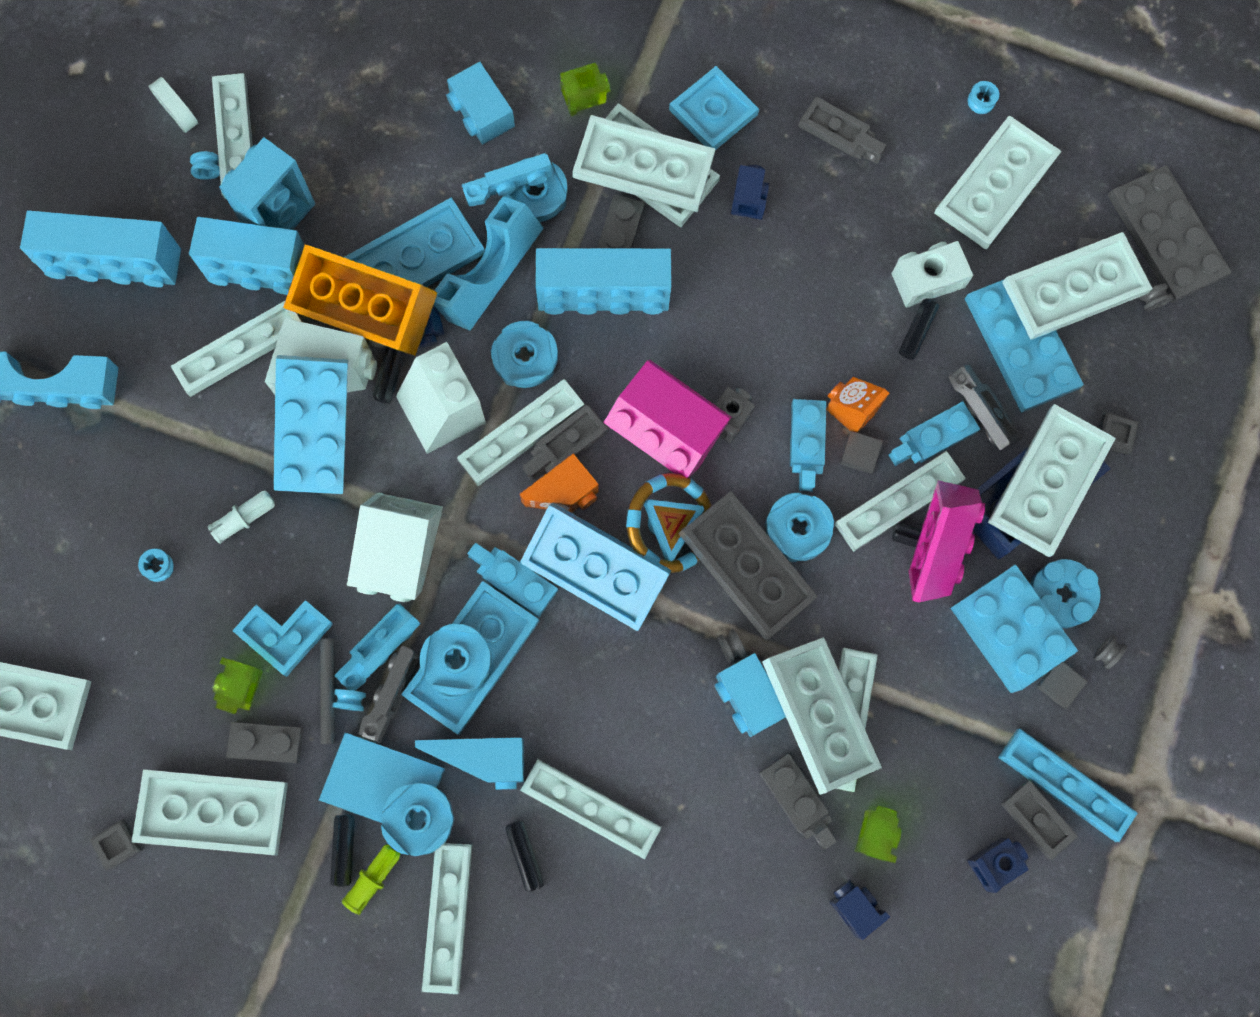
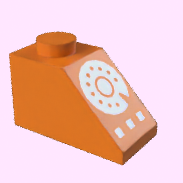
[826,377,890,433]
[519,453,599,512]

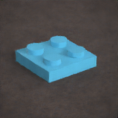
[669,66,759,150]

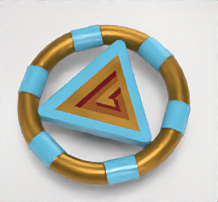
[626,473,712,573]

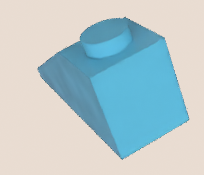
[415,738,525,790]

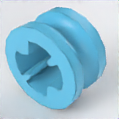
[967,81,999,114]
[190,151,220,180]
[138,549,174,582]
[332,689,366,711]

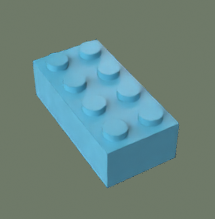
[20,211,181,287]
[536,248,671,315]

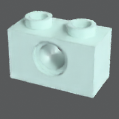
[891,241,973,308]

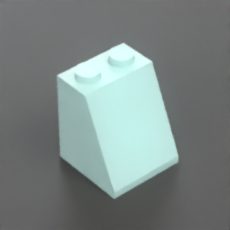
[265,318,377,395]
[396,342,486,454]
[347,493,443,602]

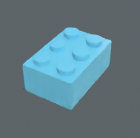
[219,137,315,230]
[189,217,304,295]
[950,564,1078,693]

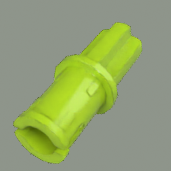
[341,844,400,915]

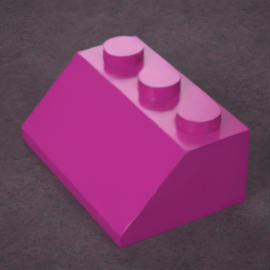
[604,359,732,478]
[909,480,985,603]

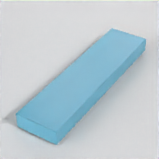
[998,729,1138,842]

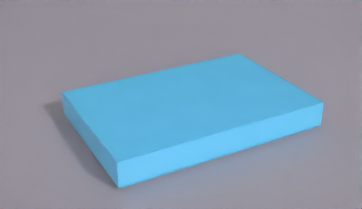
[319,733,445,829]

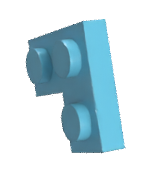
[233,600,333,677]

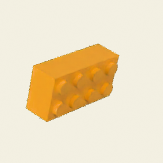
[283,244,438,356]

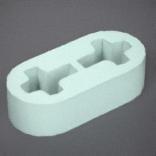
[148,77,199,133]

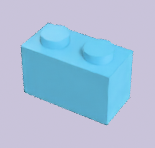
[446,62,515,145]
[714,653,786,737]

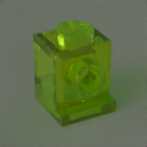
[560,62,610,116]
[213,657,263,714]
[854,806,902,863]

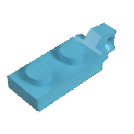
[462,153,552,207]
[790,399,826,492]
[888,402,980,466]
[467,543,558,618]
[334,604,421,691]

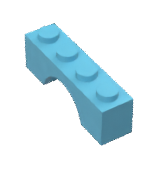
[434,196,543,331]
[0,352,119,409]

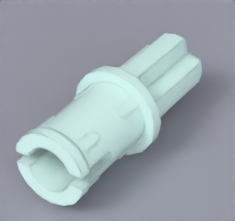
[208,491,275,544]

